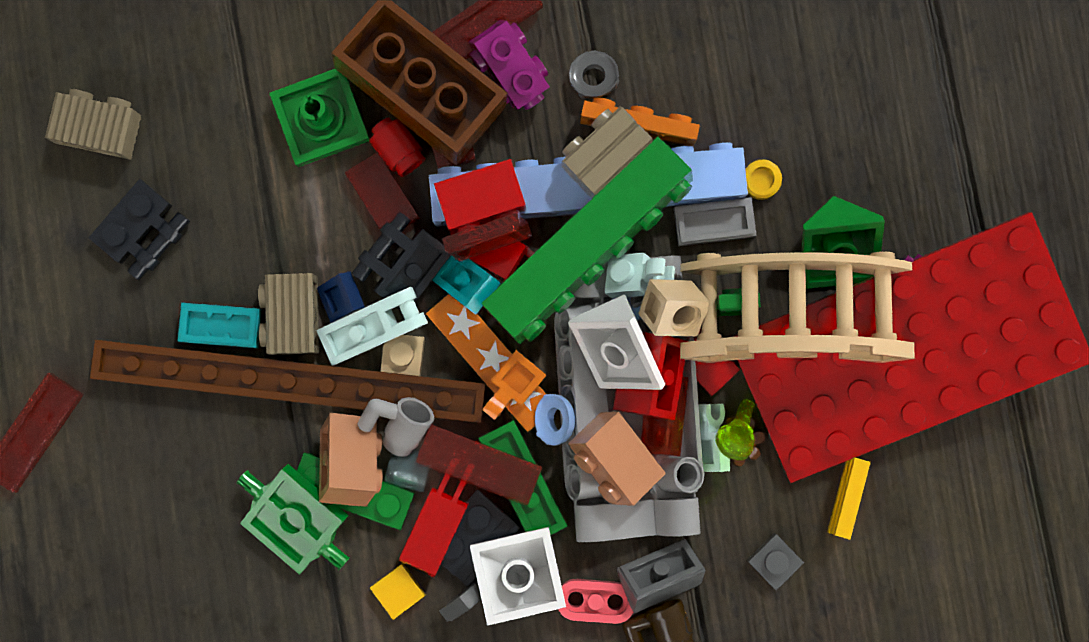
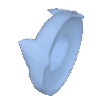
[535,394,575,446]

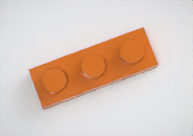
[580,98,700,146]

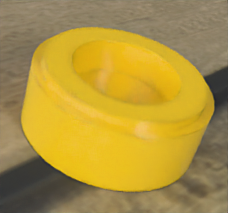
[745,159,782,200]

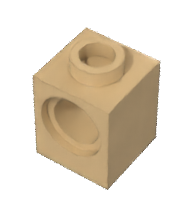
[638,279,710,336]

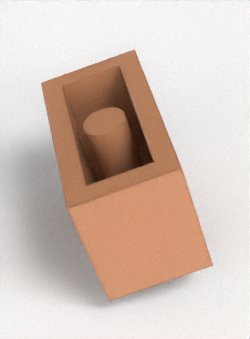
[568,411,666,506]
[319,413,382,507]

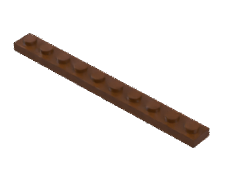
[90,340,486,423]

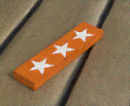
[426,294,546,432]

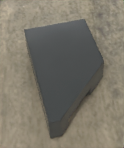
[439,579,481,622]

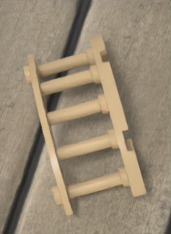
[680,252,915,363]

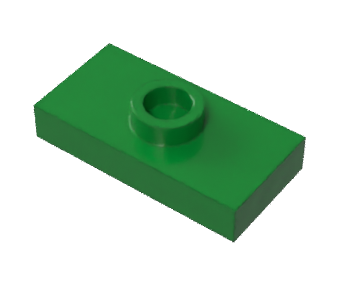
[717,288,761,316]

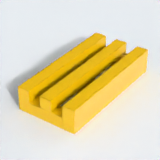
[827,457,870,539]

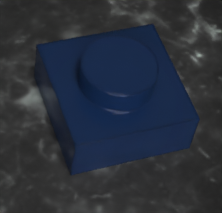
[317,271,365,323]

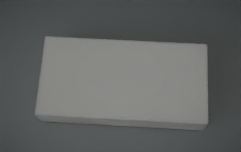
[673,197,756,246]

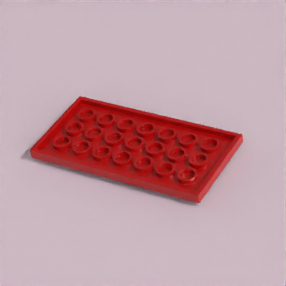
[730,212,1089,483]

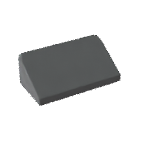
[617,539,706,613]

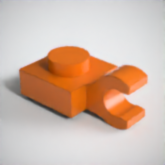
[482,350,547,420]

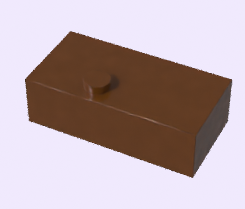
[331,0,508,165]

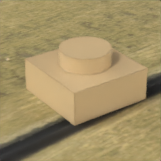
[380,335,425,376]

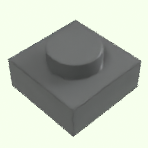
[746,533,804,590]

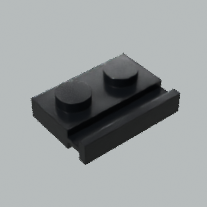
[441,489,520,587]

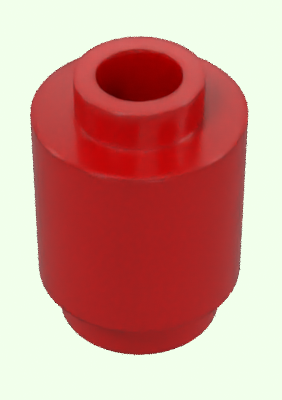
[369,117,425,177]

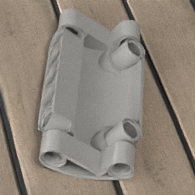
[554,256,705,542]

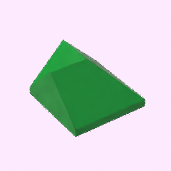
[801,196,885,289]

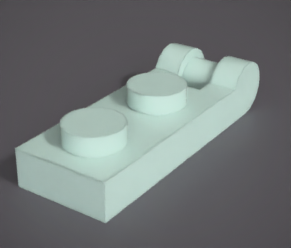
[316,287,428,366]

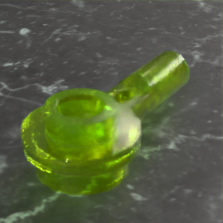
[715,399,755,461]

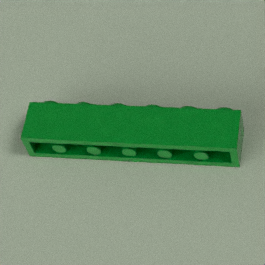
[481,137,693,344]

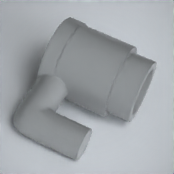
[357,397,434,456]

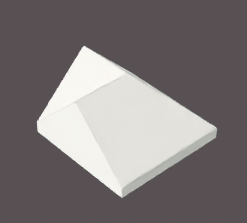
[568,294,665,390]
[470,527,566,626]

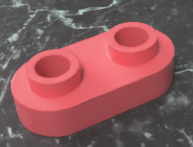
[558,579,634,624]

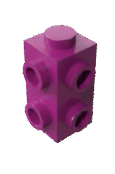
[469,20,550,110]

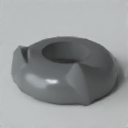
[569,50,619,100]

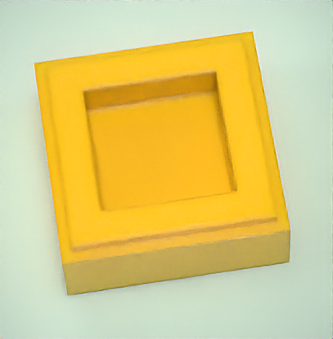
[370,563,426,620]

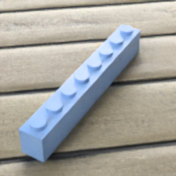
[429,143,748,227]

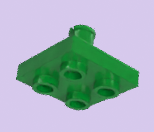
[269,69,370,168]

